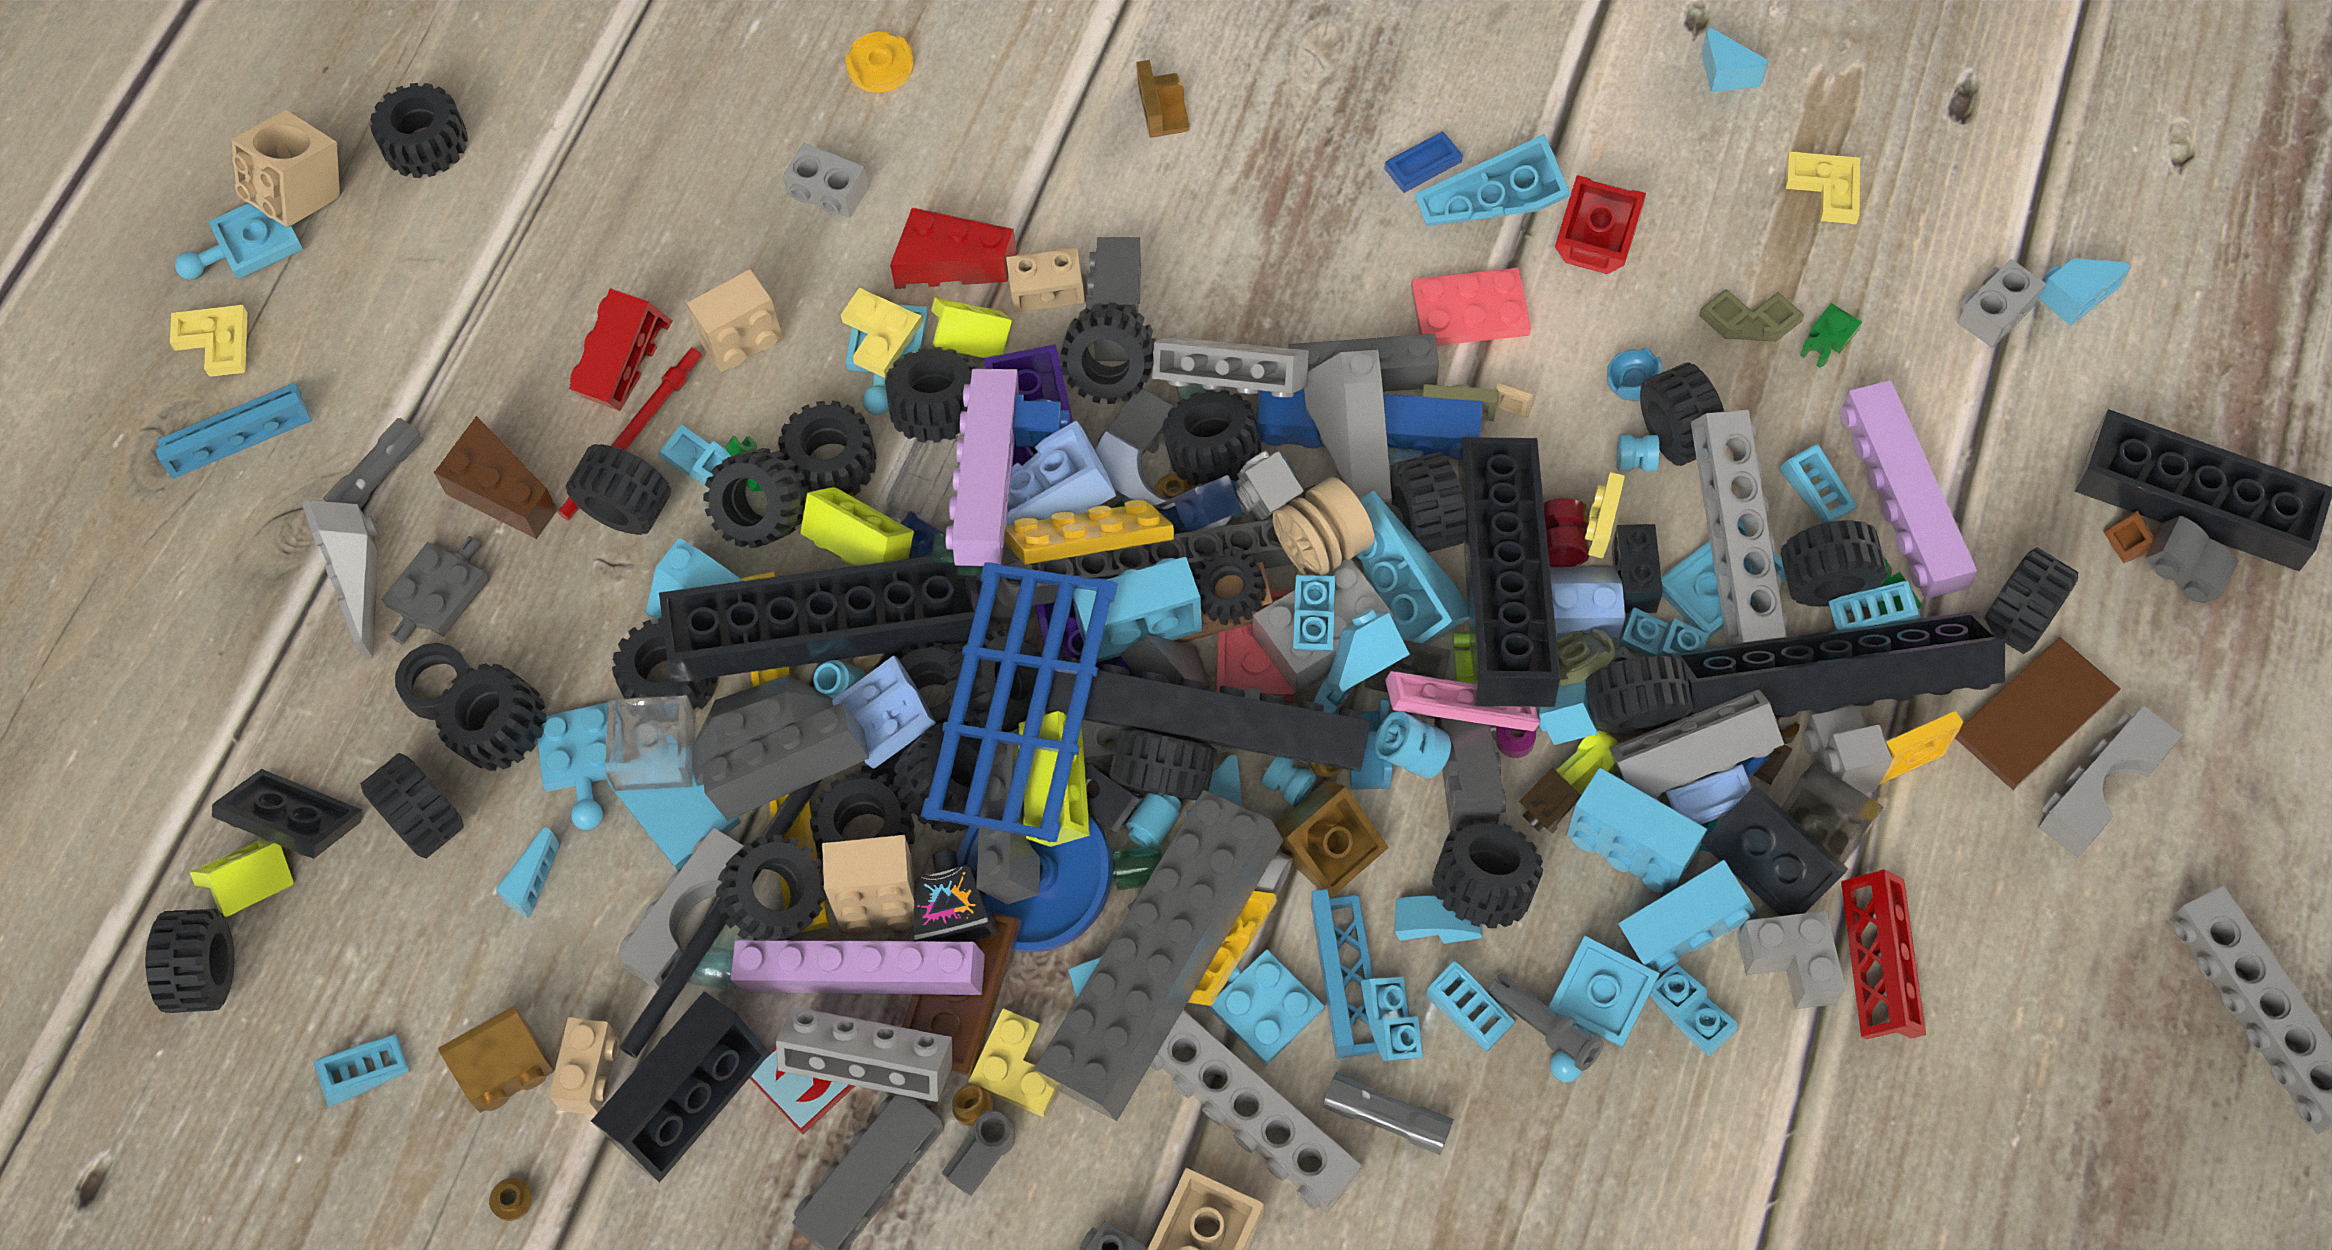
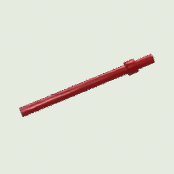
[557,347,702,521]

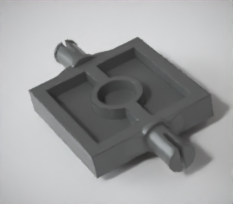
[381,536,489,645]

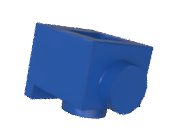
[1013,394,1070,446]

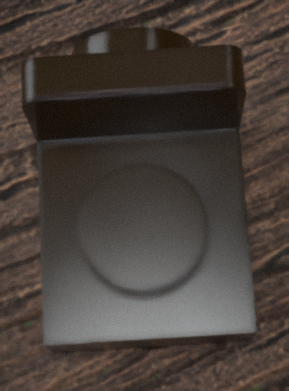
[1519,767,1582,834]

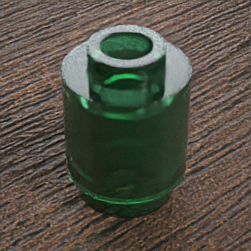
[1112,846,1162,891]

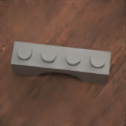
[2039,705,2183,858]
[616,827,744,990]

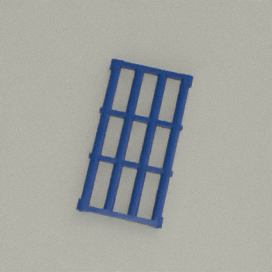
[921,562,1118,842]

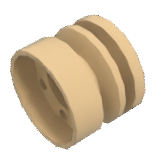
[1273,477,1374,576]

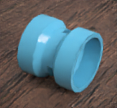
[1617,434,1659,472]
[1261,757,1316,807]

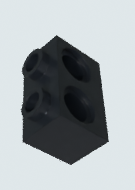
[1611,524,1663,614]

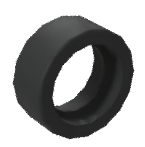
[395,643,470,720]

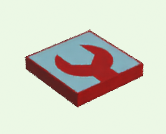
[749,1048,855,1135]

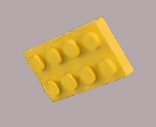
[1004,500,1174,565]

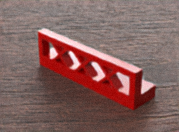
[1841,869,1926,1039]

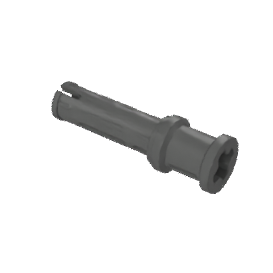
[1488,973,1604,1071]

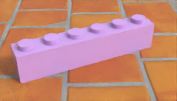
[946,369,1020,566]
[1840,380,1977,599]
[731,940,985,995]

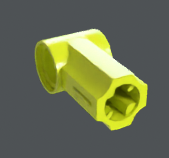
[1556,731,1620,795]

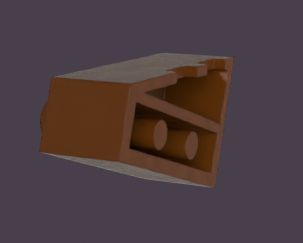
[434,416,557,539]

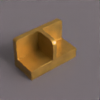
[1136,60,1190,138]

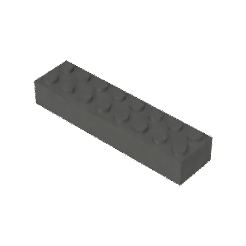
[1034,790,1283,1121]

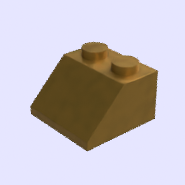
[1275,781,1389,899]
[438,1006,555,1113]

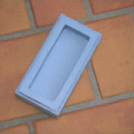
[1666,764,1752,825]

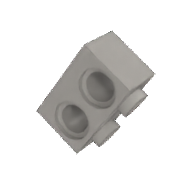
[783,143,870,218]
[1958,259,2047,348]

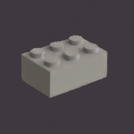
[1253,559,1394,693]

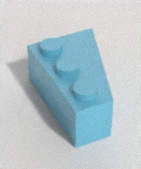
[1618,860,1759,972]

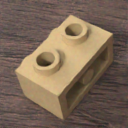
[1006,248,1085,313]
[548,1017,620,1115]

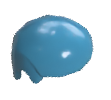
[1607,348,1663,402]

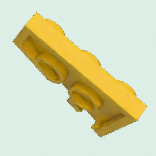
[1188,891,1277,1006]

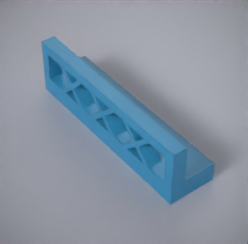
[155,383,312,479]
[1311,889,1380,1059]

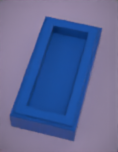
[1384,131,1463,193]

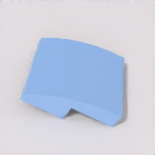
[832,656,936,769]

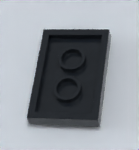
[212,769,362,859]
[1701,784,1848,916]

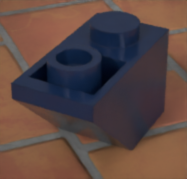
[1153,475,1242,534]

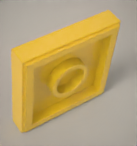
[1879,711,1963,785]

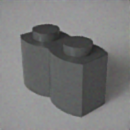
[2145,516,2239,604]

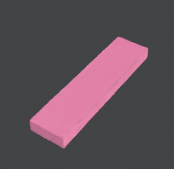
[1385,671,1540,731]

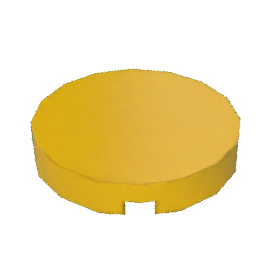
[845,31,914,93]

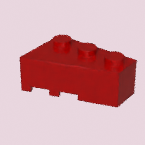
[890,208,1017,289]
[569,288,673,411]

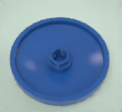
[957,800,1113,952]

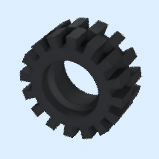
[1194,549,1266,625]

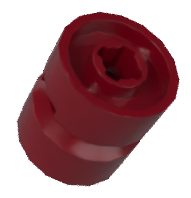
[1544,498,1590,567]

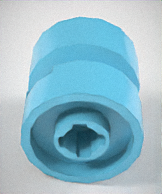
[1375,711,1451,779]

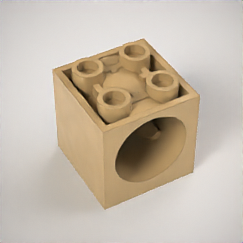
[231,110,340,228]

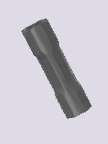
[323,418,424,508]
[1323,1072,1454,1155]

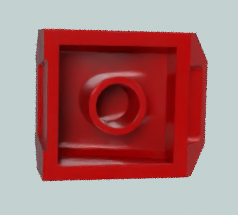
[1555,175,1646,274]

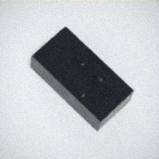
[591,991,770,1183]

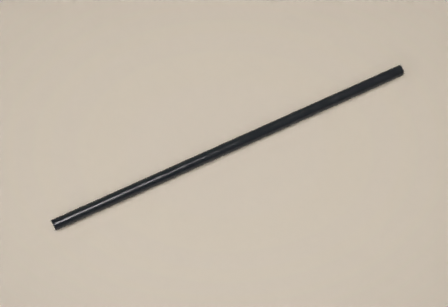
[619,551,953,1058]

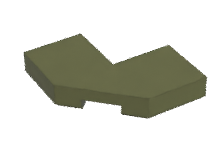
[1699,289,1804,342]

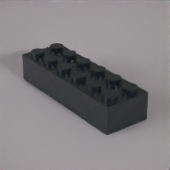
[2074,409,2332,572]

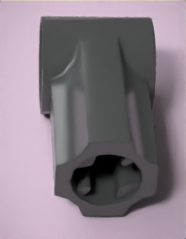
[941,1111,1015,1196]

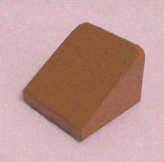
[2103,511,2155,563]

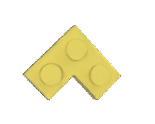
[1785,152,1860,224]
[841,288,923,378]
[170,305,248,377]
[1584,472,1625,559]
[968,1009,1057,1118]

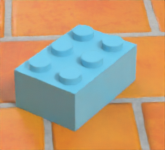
[1073,557,1202,663]
[1567,768,1707,894]

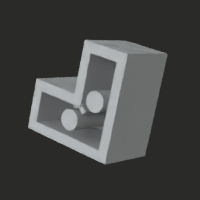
[1803,706,1893,801]
[1738,911,1846,1009]

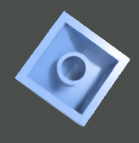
[1550,567,1625,638]

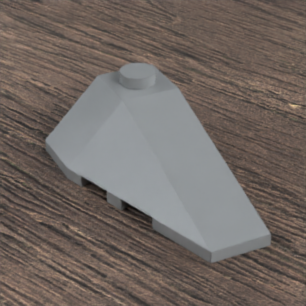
[1304,350,1392,502]
[302,500,379,660]

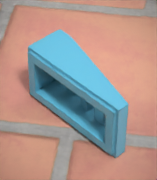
[1779,444,1858,523]
[1829,580,1920,630]
[496,827,560,918]
[1426,961,1515,1052]
[314,1034,408,1107]

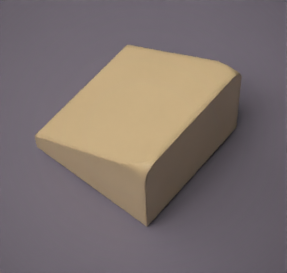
[1496,383,1536,418]

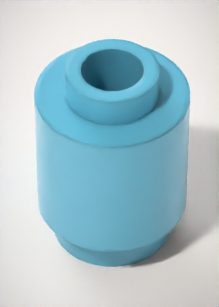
[813,660,866,699]
[1126,792,1182,849]

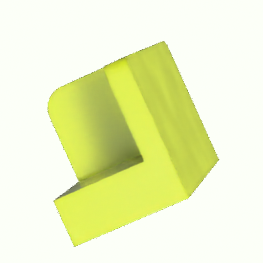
[931,297,1012,358]
[190,839,294,917]

